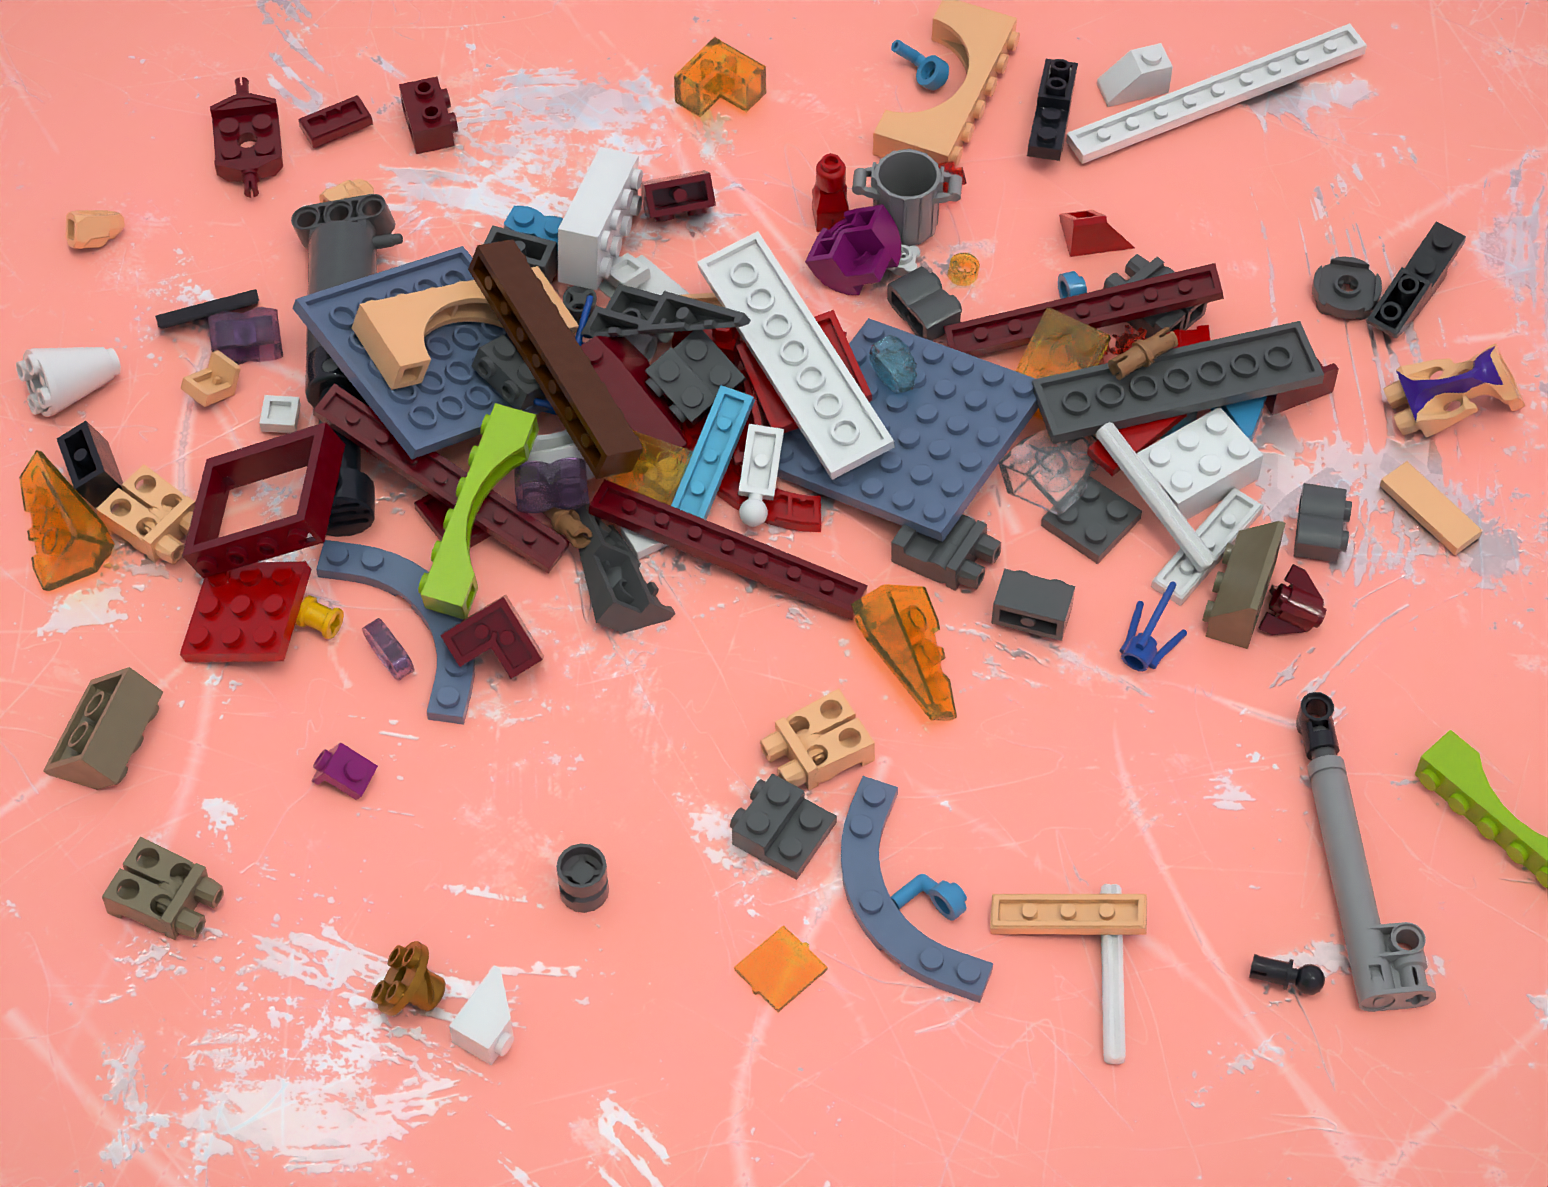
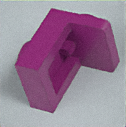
[311,742,378,800]

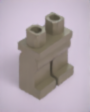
[102,836,224,940]

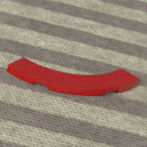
[681,413,821,532]

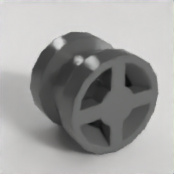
[563,286,597,325]

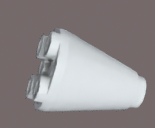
[16,347,121,417]

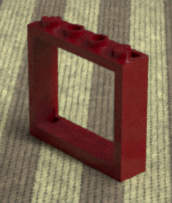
[182,422,345,578]

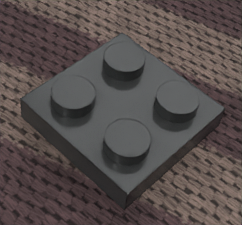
[1041,473,1142,564]

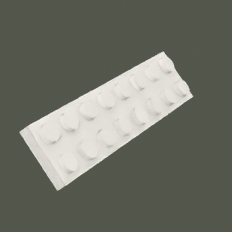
[697,231,895,480]

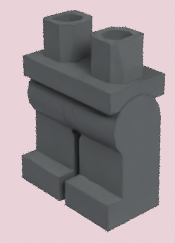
[1103,254,1208,338]
[891,514,1002,591]

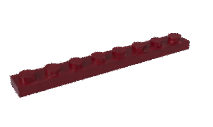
[944,263,1224,357]
[313,383,570,574]
[589,479,868,620]

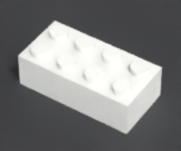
[558,147,643,290]

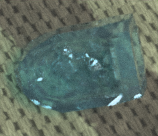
[869,335,917,394]

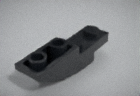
[1027,58,1078,161]
[1366,221,1466,339]

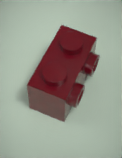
[399,76,458,154]
[640,170,716,222]

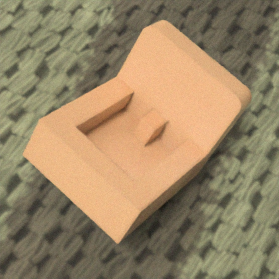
[180,350,241,407]

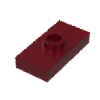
[298,95,373,149]

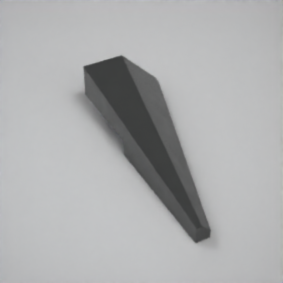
[581,284,751,338]
[564,482,676,633]

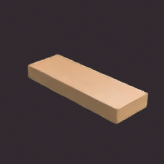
[1380,461,1483,555]

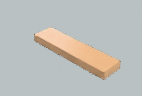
[990,894,1148,935]

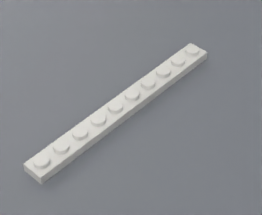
[1066,23,1367,164]

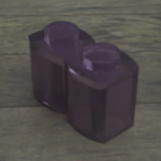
[208,307,283,365]
[514,457,590,513]

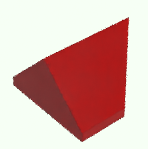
[1059,209,1135,257]

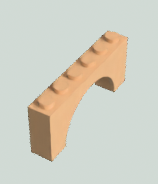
[873,0,1020,173]
[351,266,579,390]

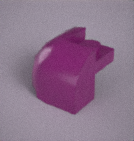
[805,204,901,295]

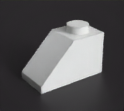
[1096,43,1173,107]
[449,965,514,1066]

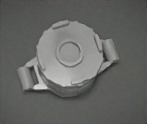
[852,149,962,247]

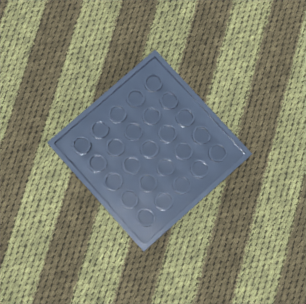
[292,246,549,459]
[777,318,1038,542]

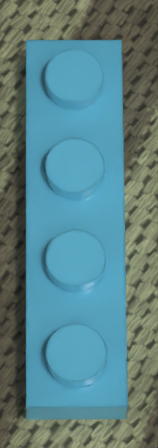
[671,385,755,520]

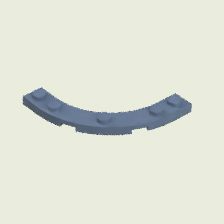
[316,540,475,725]
[841,776,993,1003]

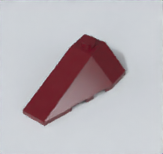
[580,336,687,465]

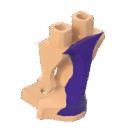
[1383,343,1525,438]

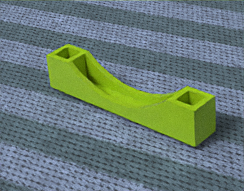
[418,403,539,620]
[1415,729,1548,889]

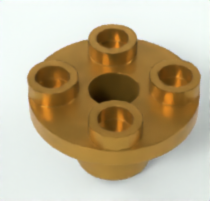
[371,941,446,1016]

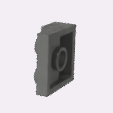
[645,330,746,426]
[471,335,546,411]
[730,773,837,880]

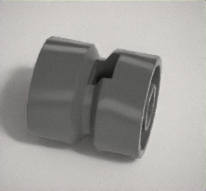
[556,843,609,913]

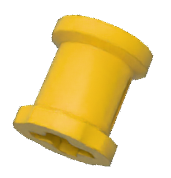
[296,595,344,639]

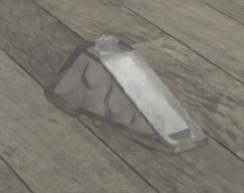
[998,428,1099,516]

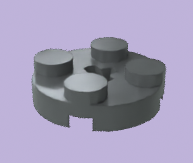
[1312,256,1382,320]

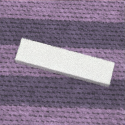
[1151,487,1264,606]

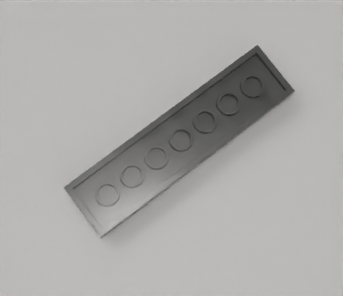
[1032,321,1324,444]

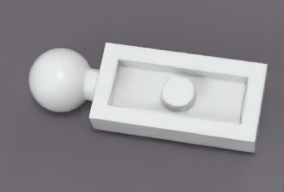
[738,424,784,527]

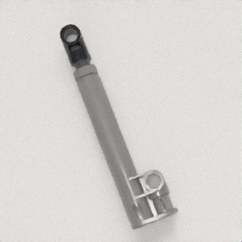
[1296,692,1437,1012]

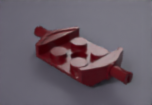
[210,77,283,198]

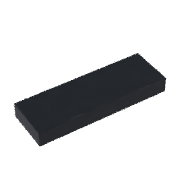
[155,289,260,329]

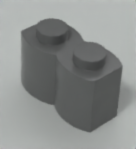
[887,266,962,341]
[1293,483,1352,563]

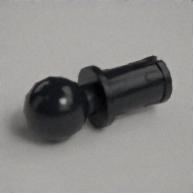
[1249,953,1325,995]

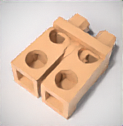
[96,464,195,564]
[760,688,875,791]

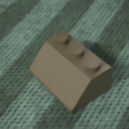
[1202,521,1286,649]
[43,667,163,790]

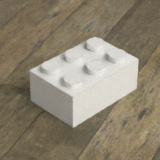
[1136,407,1263,520]

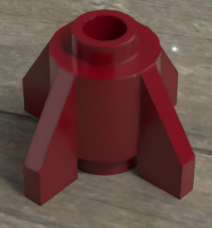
[1258,564,1327,635]

